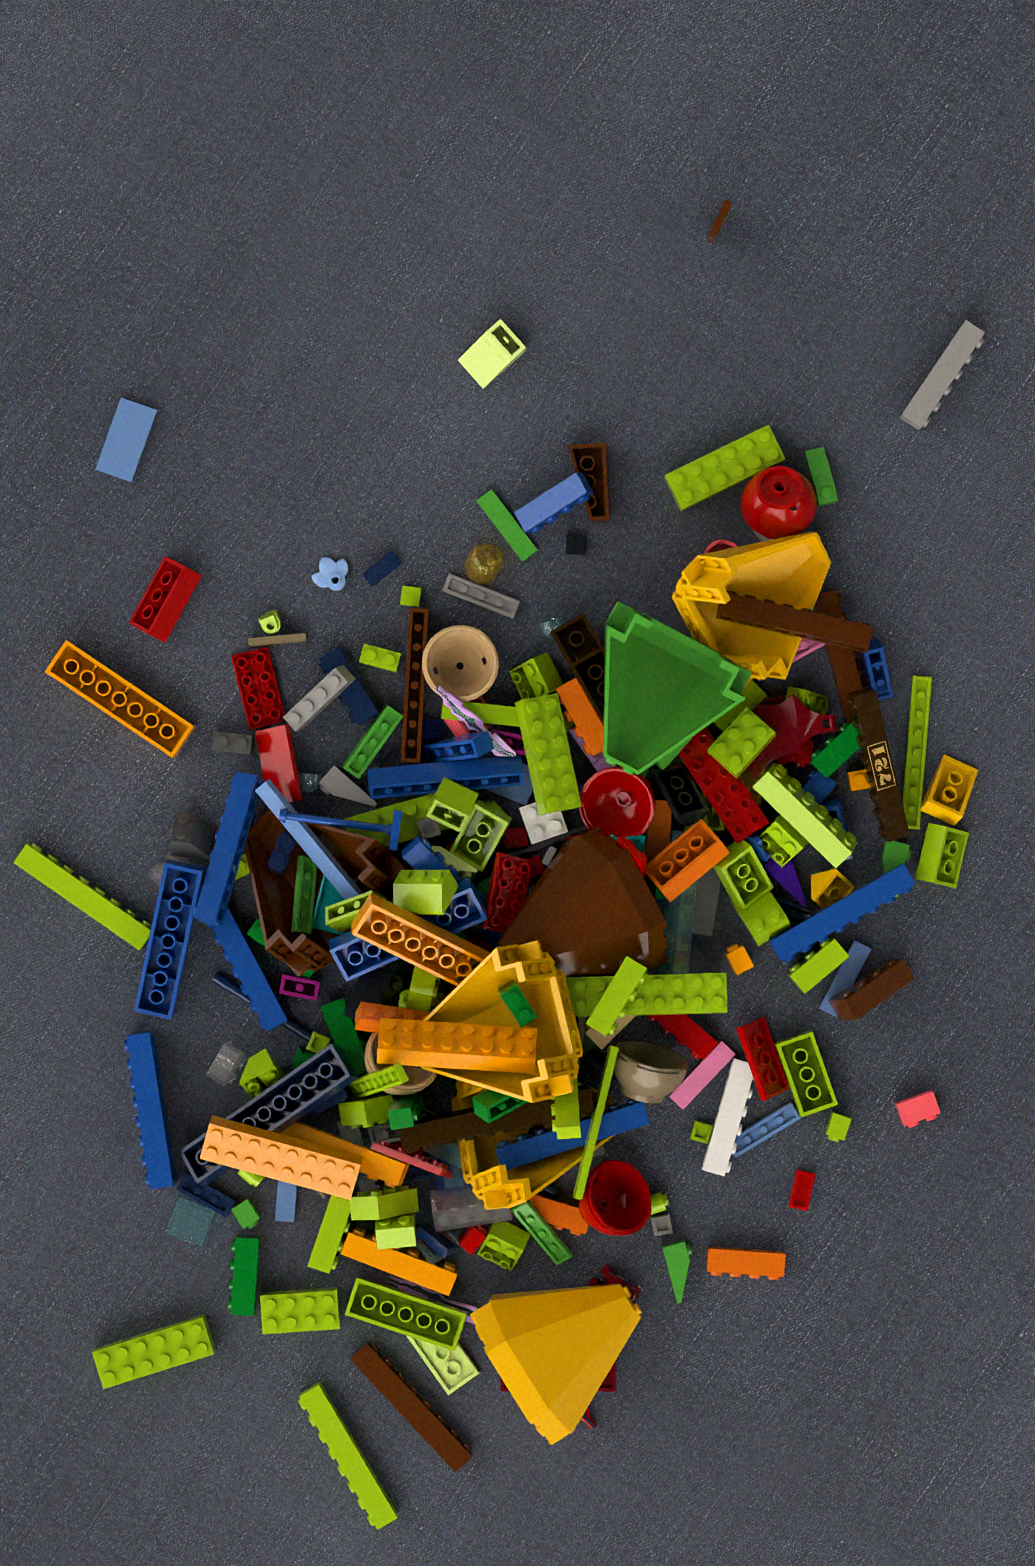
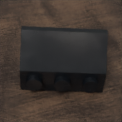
[652,763,709,826]
[343,967,407,1020]

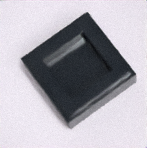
[566,535,586,555]

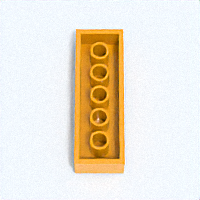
[341,1226,458,1296]

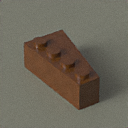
[567,443,611,523]
[828,958,915,1020]

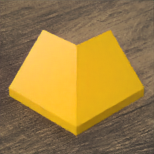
[811,868,855,909]

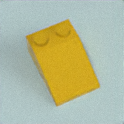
[920,754,978,826]

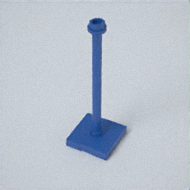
[279,808,402,850]

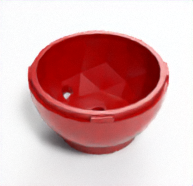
[740,466,817,539]
[578,1160,652,1236]

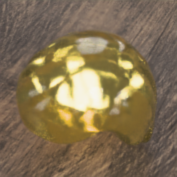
[464,543,503,584]

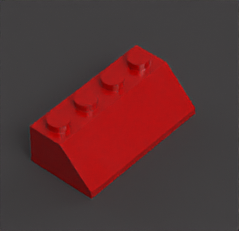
[129,556,201,643]

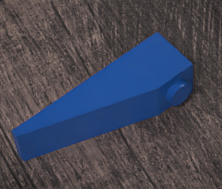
[422,731,494,763]

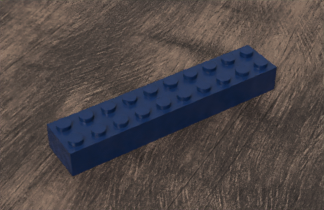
[178,1043,359,1185]

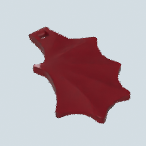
[728,694,837,778]

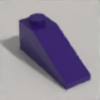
[762,858,807,907]

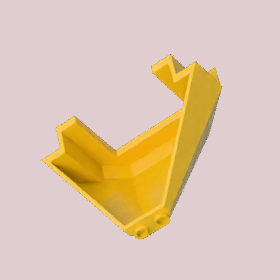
[672,532,831,688]
[421,940,583,1103]
[451,1080,615,1210]
[470,1283,642,1445]

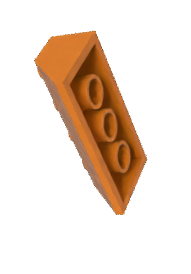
[646,819,730,902]

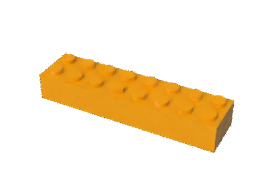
[45,640,196,758]
[351,893,490,986]
[377,1018,537,1074]
[200,1115,362,1200]

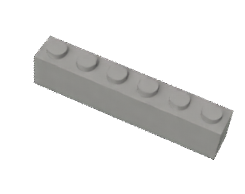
[900,320,985,430]

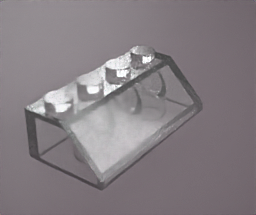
[430,1184,512,1232]

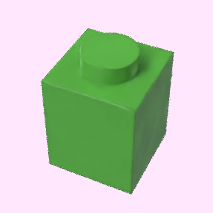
[231,1197,261,1229]

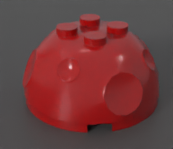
[579,766,656,837]

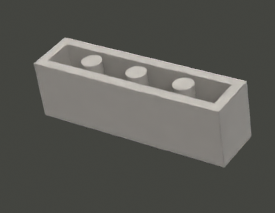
[283,665,355,732]

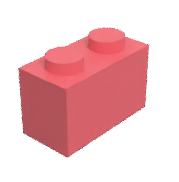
[895,1090,941,1128]

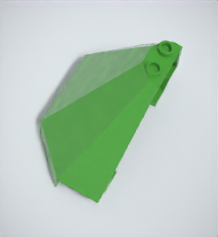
[603,601,752,775]

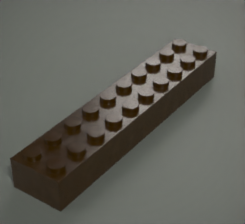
[398,1084,595,1153]

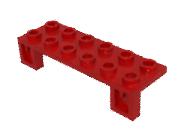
[678,727,769,843]

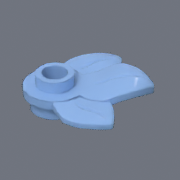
[311,557,348,591]

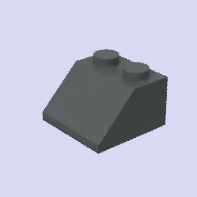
[171,812,215,859]

